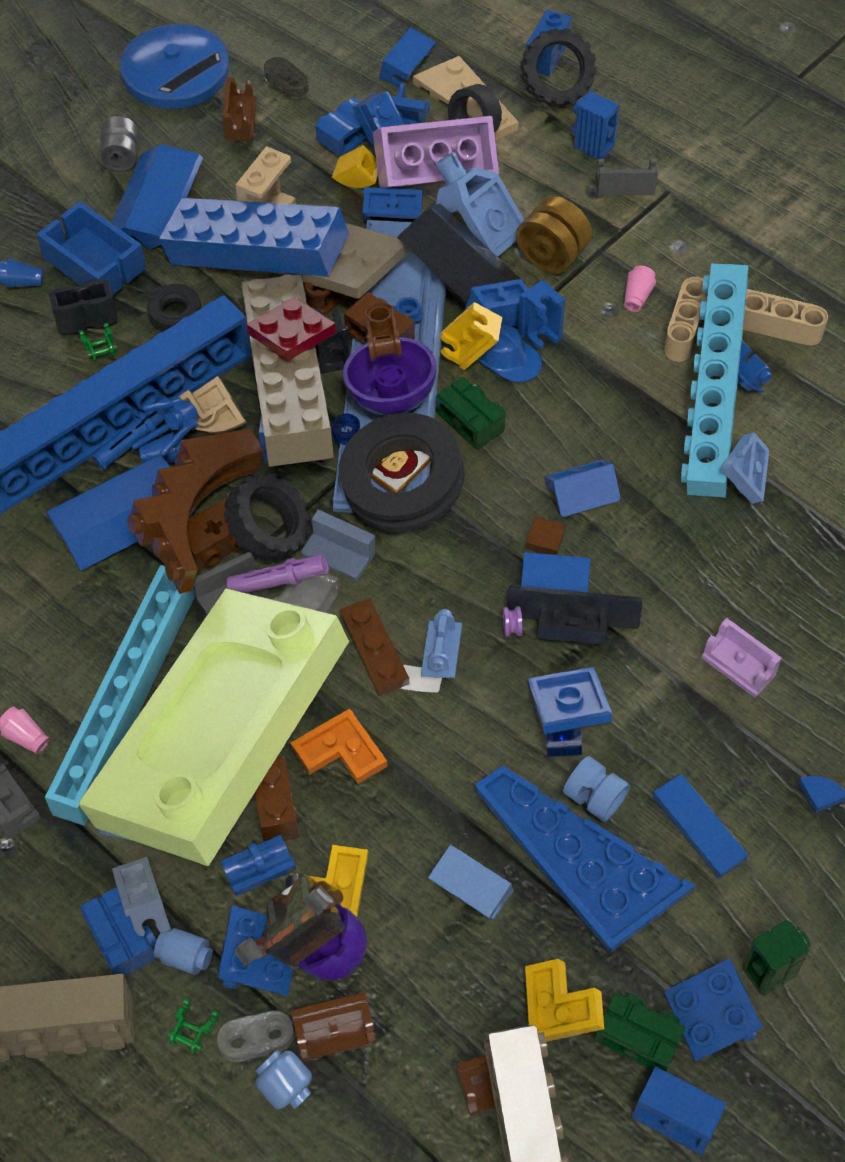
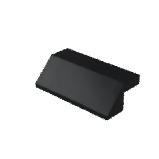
[397,203,526,303]

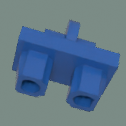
[221,835,296,896]

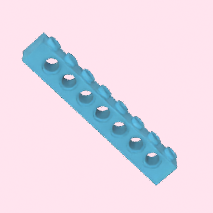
[681,263,748,498]

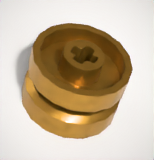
[516,196,592,274]

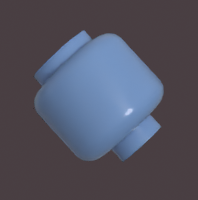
[255,1049,312,1109]

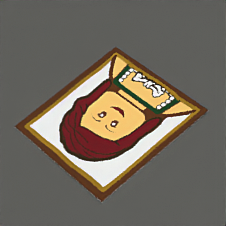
[371,450,432,494]

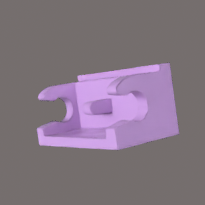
[701,618,782,698]

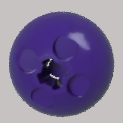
[343,337,436,416]

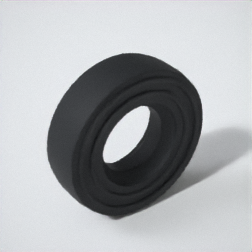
[147,284,202,332]

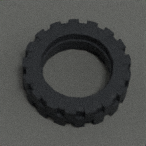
[520,28,597,107]
[224,473,311,562]

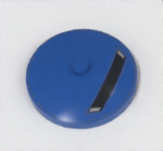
[120,24,230,109]

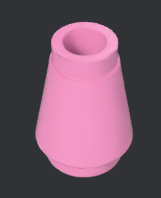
[624,265,656,312]
[0,706,50,755]

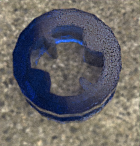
[332,413,360,445]

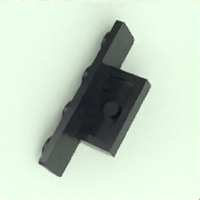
[507,585,642,645]

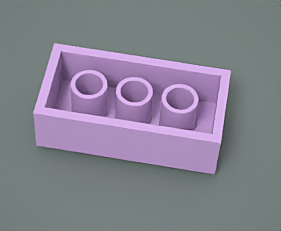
[373,116,499,189]

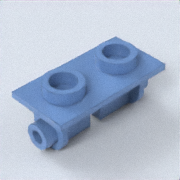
[421,609,462,678]

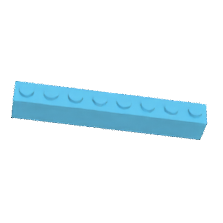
[45,565,195,826]

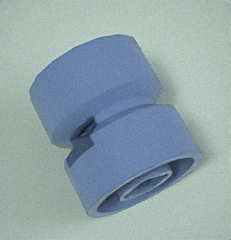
[563,756,630,822]

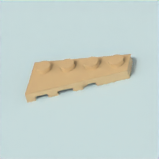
[413,56,519,141]

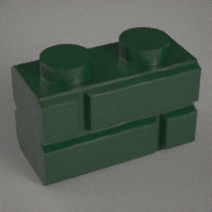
[436,376,506,450]
[743,919,810,996]
[594,993,686,1072]

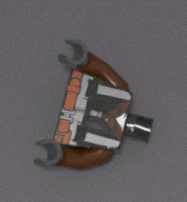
[233,873,345,968]

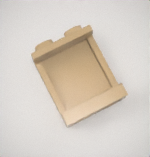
[235,146,296,204]

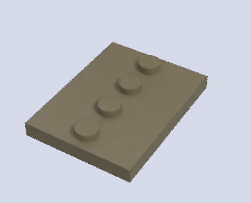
[272,223,411,299]

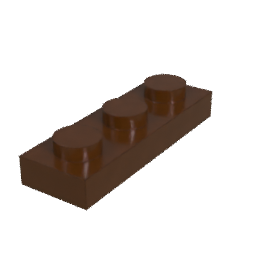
[339,598,410,696]

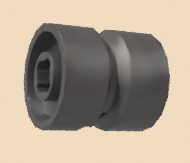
[98,116,138,171]

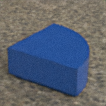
[798,776,845,813]

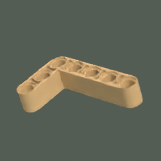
[664,277,828,362]

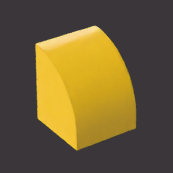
[332,145,378,188]

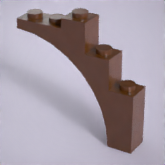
[127,428,264,594]

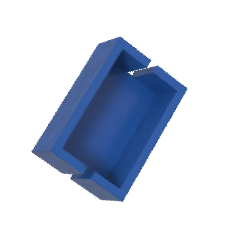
[36,201,146,296]

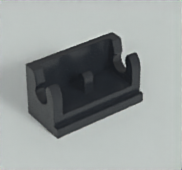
[314,308,350,374]

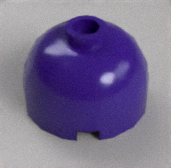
[292,905,367,981]

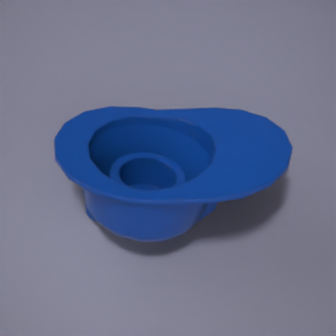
[477,325,541,383]

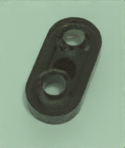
[263,57,309,99]

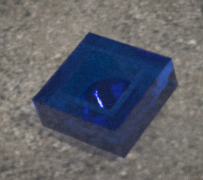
[545,728,582,757]

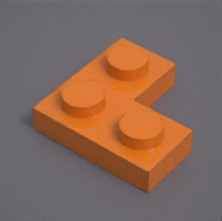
[291,708,387,784]

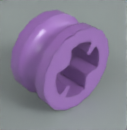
[503,606,522,637]

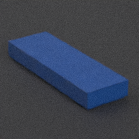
[652,774,749,879]

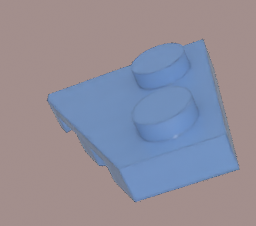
[722,432,770,504]

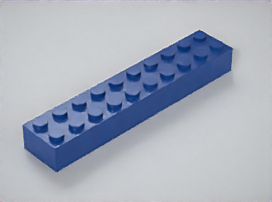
[0,295,251,515]

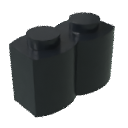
[49,280,118,334]

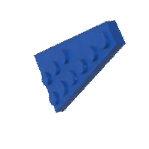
[474,766,696,954]

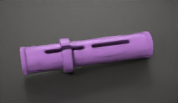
[227,553,329,593]

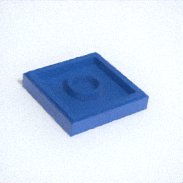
[528,667,612,734]

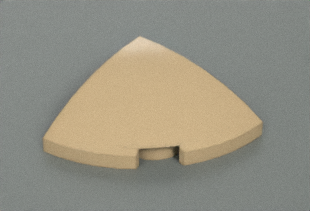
[179,376,247,434]

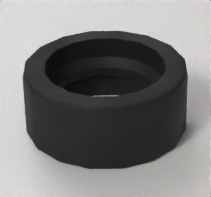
[448,84,502,133]

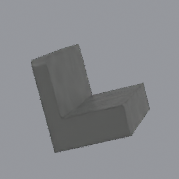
[193,552,269,617]

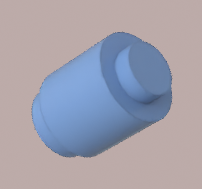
[154,928,213,975]

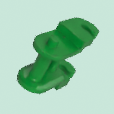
[79,323,117,362]
[168,998,220,1055]

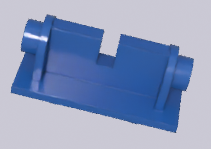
[715,340,772,393]

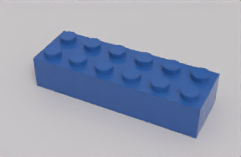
[159,198,349,277]

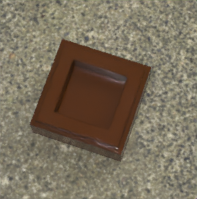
[525,517,566,555]

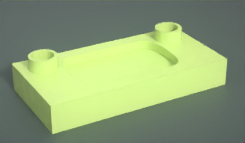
[78,589,349,866]

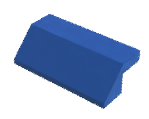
[111,144,203,250]
[46,455,196,571]

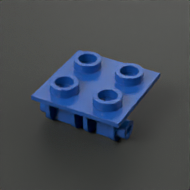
[218,906,300,997]
[664,958,763,1062]

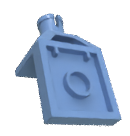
[435,152,524,257]

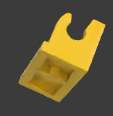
[440,302,502,370]

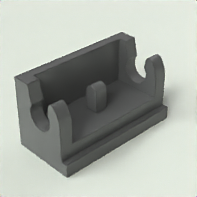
[596,159,658,196]
[0,763,41,840]

